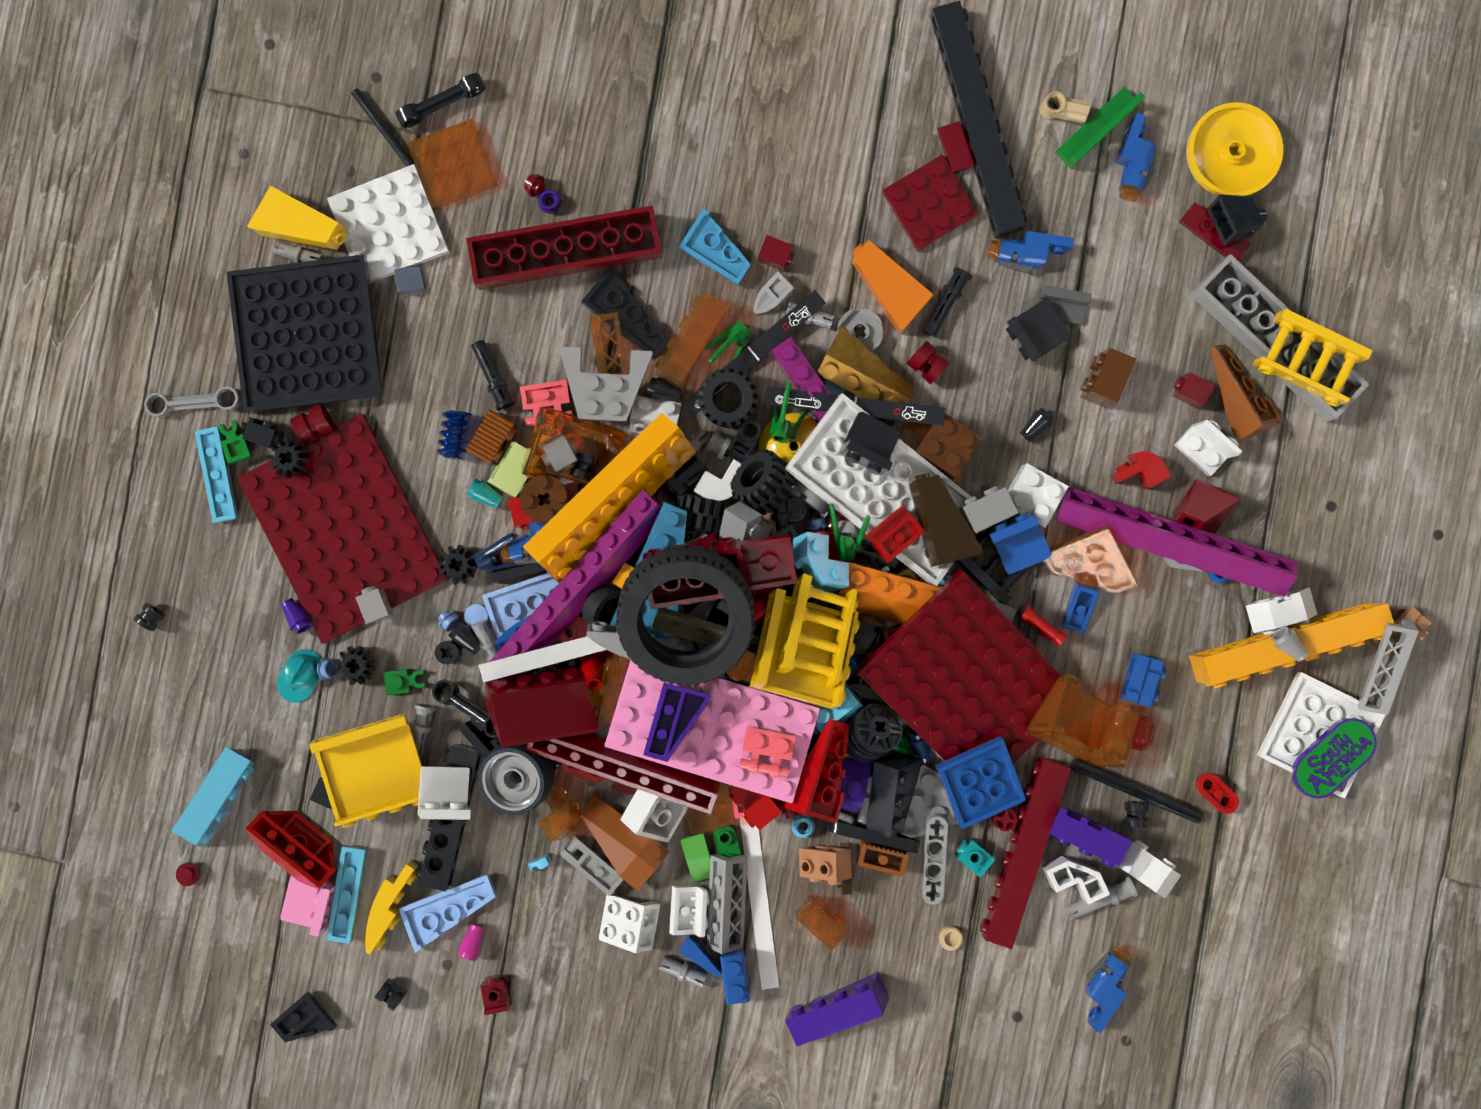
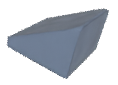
[394,266,425,295]

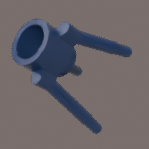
[474,533,533,573]

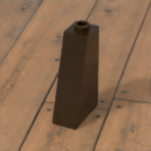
[908,473,983,567]

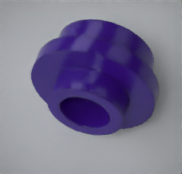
[538,190,562,214]

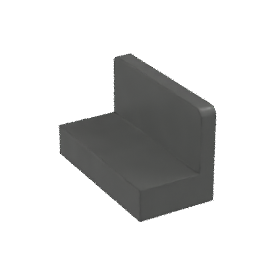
[1039,286,1092,325]

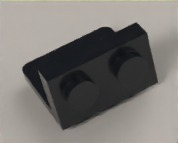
[1005,299,1071,363]
[839,412,900,475]

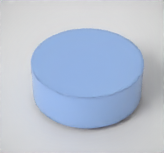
[464,604,489,626]

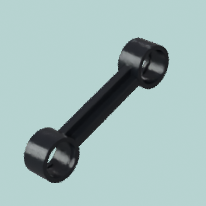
[395,73,486,128]
[432,679,499,740]

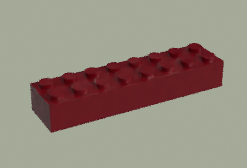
[466,205,663,290]

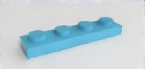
[194,426,239,523]
[327,845,368,944]

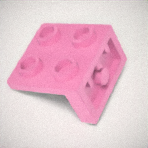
[280,876,336,937]

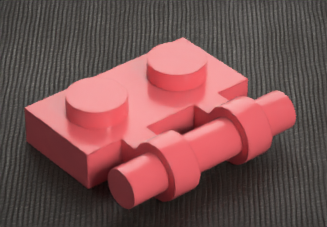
[520,380,573,427]
[739,726,796,778]

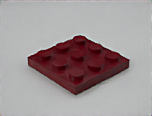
[881,154,978,252]

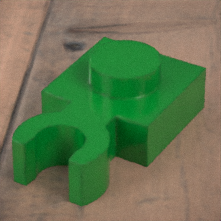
[219,420,253,464]
[383,669,427,695]

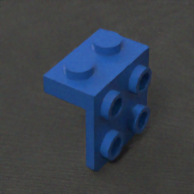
[989,512,1051,574]

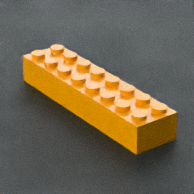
[523,413,696,583]
[1189,602,1394,688]

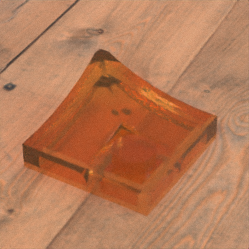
[685,782,737,836]

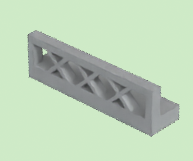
[1358,619,1419,715]
[707,854,748,954]

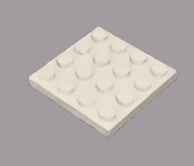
[327,164,450,284]
[1256,672,1385,799]

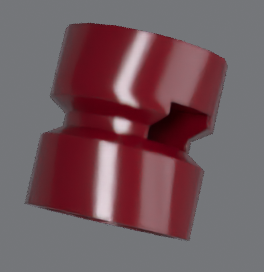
[906,340,951,385]
[290,404,336,446]

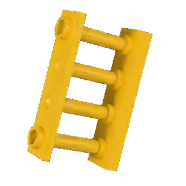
[1252,308,1373,406]
[776,573,859,687]

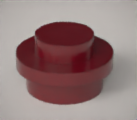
[524,174,545,197]
[176,862,200,886]

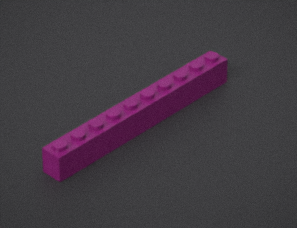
[1055,487,1298,597]
[489,490,662,678]

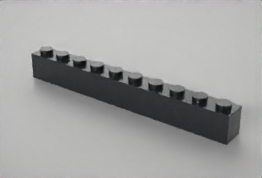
[930,0,1027,239]

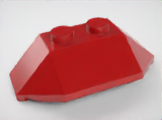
[245,811,336,890]

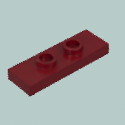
[1179,202,1251,261]

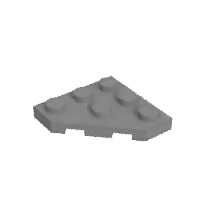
[901,764,958,838]

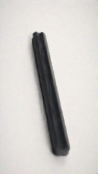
[1070,758,1203,824]

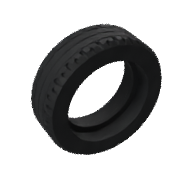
[616,545,755,685]

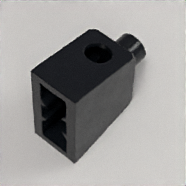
[1206,194,1267,246]

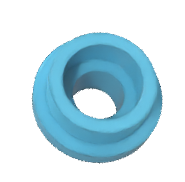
[792,814,815,838]

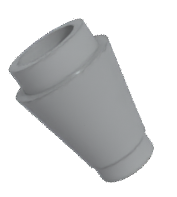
[1272,627,1309,662]

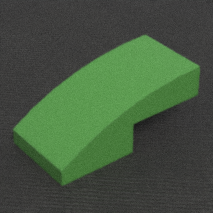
[680,832,711,883]

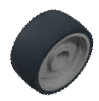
[478,743,555,815]

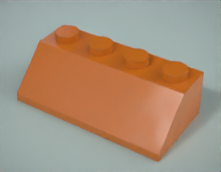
[836,561,941,625]

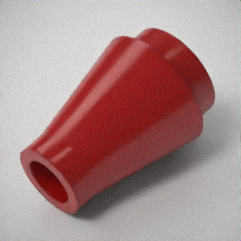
[580,655,604,690]

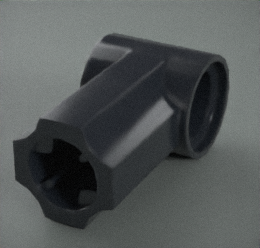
[661,456,708,502]

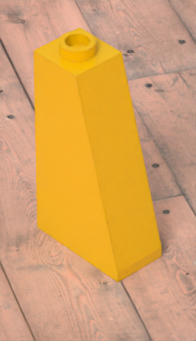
[247,186,348,250]

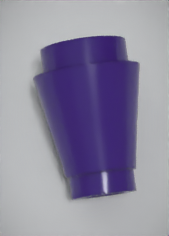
[281,598,312,634]

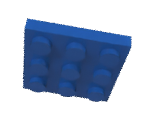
[935,736,1026,829]

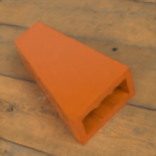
[852,240,933,334]

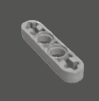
[921,813,948,905]

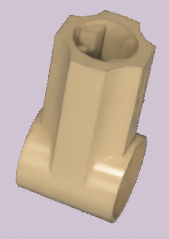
[1039,92,1090,124]

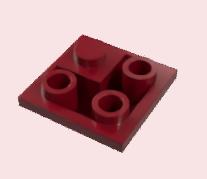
[1173,478,1240,533]

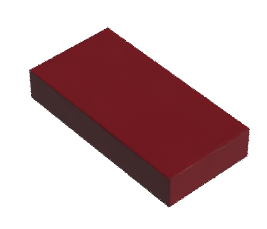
[937,121,975,173]

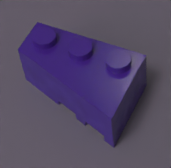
[1049,807,1133,868]

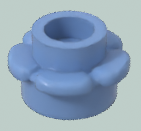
[806,516,829,533]
[438,610,460,632]
[317,657,339,681]

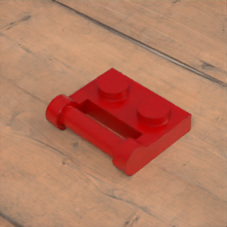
[1017,605,1067,646]

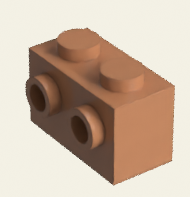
[799,845,852,885]

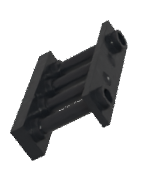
[956,522,1045,605]

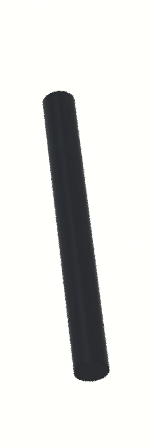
[351,88,415,167]

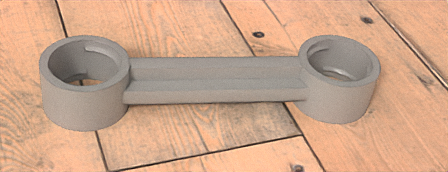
[144,386,242,418]

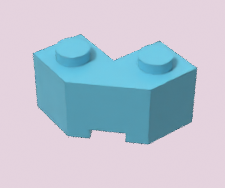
[793,532,849,592]

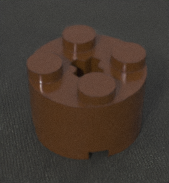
[519,475,571,526]

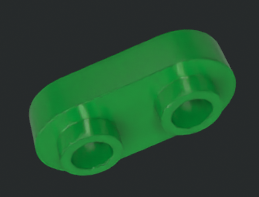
[713,824,741,872]

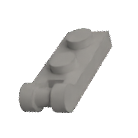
[560,835,623,897]

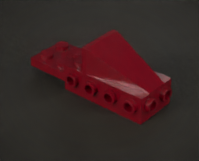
[639,533,797,609]

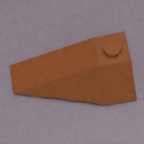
[1211,344,1284,440]
[578,794,670,891]

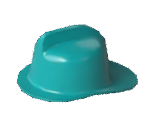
[277,649,321,703]

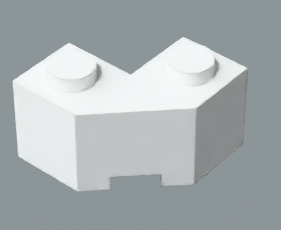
[1246,587,1318,635]
[1118,839,1181,899]
[1041,856,1110,905]

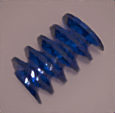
[436,410,472,461]

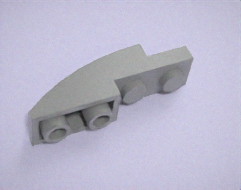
[587,621,685,659]

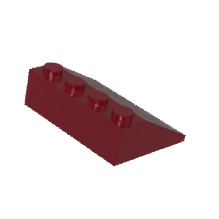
[485,668,599,747]

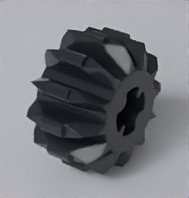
[267,439,311,479]
[437,545,478,585]
[335,645,377,685]

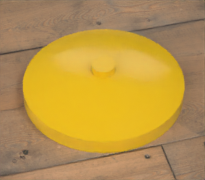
[1186,102,1283,196]

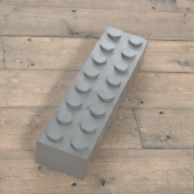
[1189,254,1369,422]

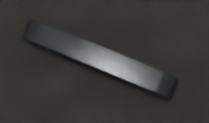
[828,819,920,853]

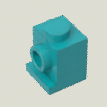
[955,837,995,878]

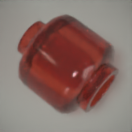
[1122,714,1156,751]

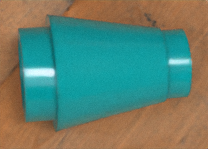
[467,478,503,509]

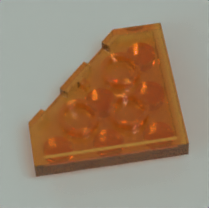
[1044,525,1137,594]

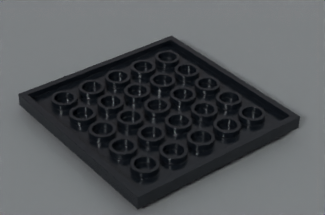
[226,254,383,413]

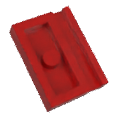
[865,504,925,563]

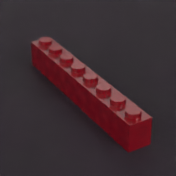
[526,734,721,814]
[980,757,1071,949]

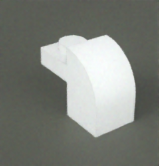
[694,459,741,503]

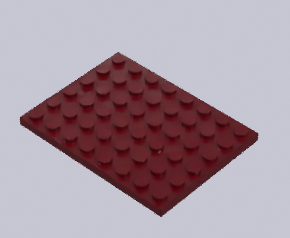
[237,413,446,644]
[855,569,1082,764]

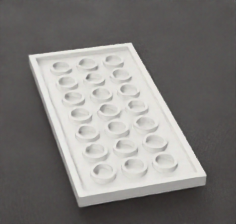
[785,393,971,586]

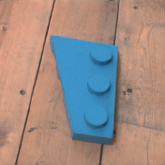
[679,208,751,286]

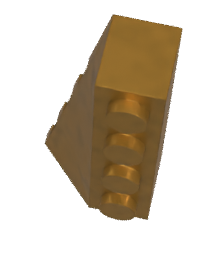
[816,325,915,403]

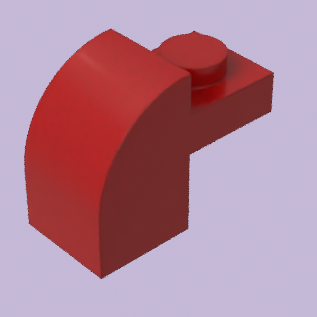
[1111,451,1172,489]

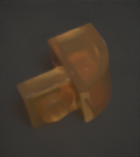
[539,784,582,842]

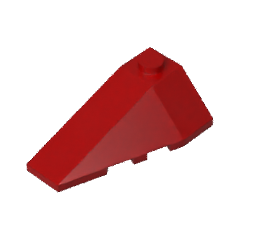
[784,719,849,823]

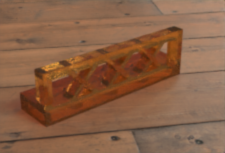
[589,312,628,375]

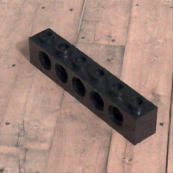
[417,743,481,892]

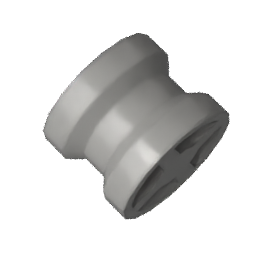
[705,431,732,460]

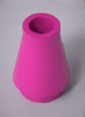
[458,924,484,961]

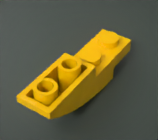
[365,860,419,955]

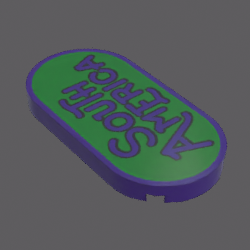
[1292,718,1377,798]

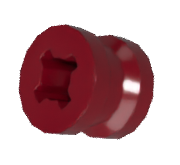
[991,808,1017,831]

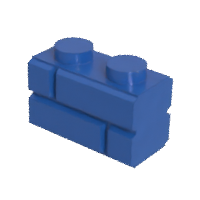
[1120,653,1166,708]
[720,948,750,1005]

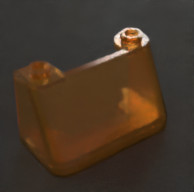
[522,407,630,485]
[1027,674,1140,767]

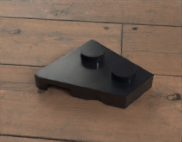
[270,991,338,1042]

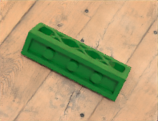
[1055,86,1145,169]

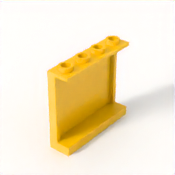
[750,588,860,709]
[309,712,422,828]

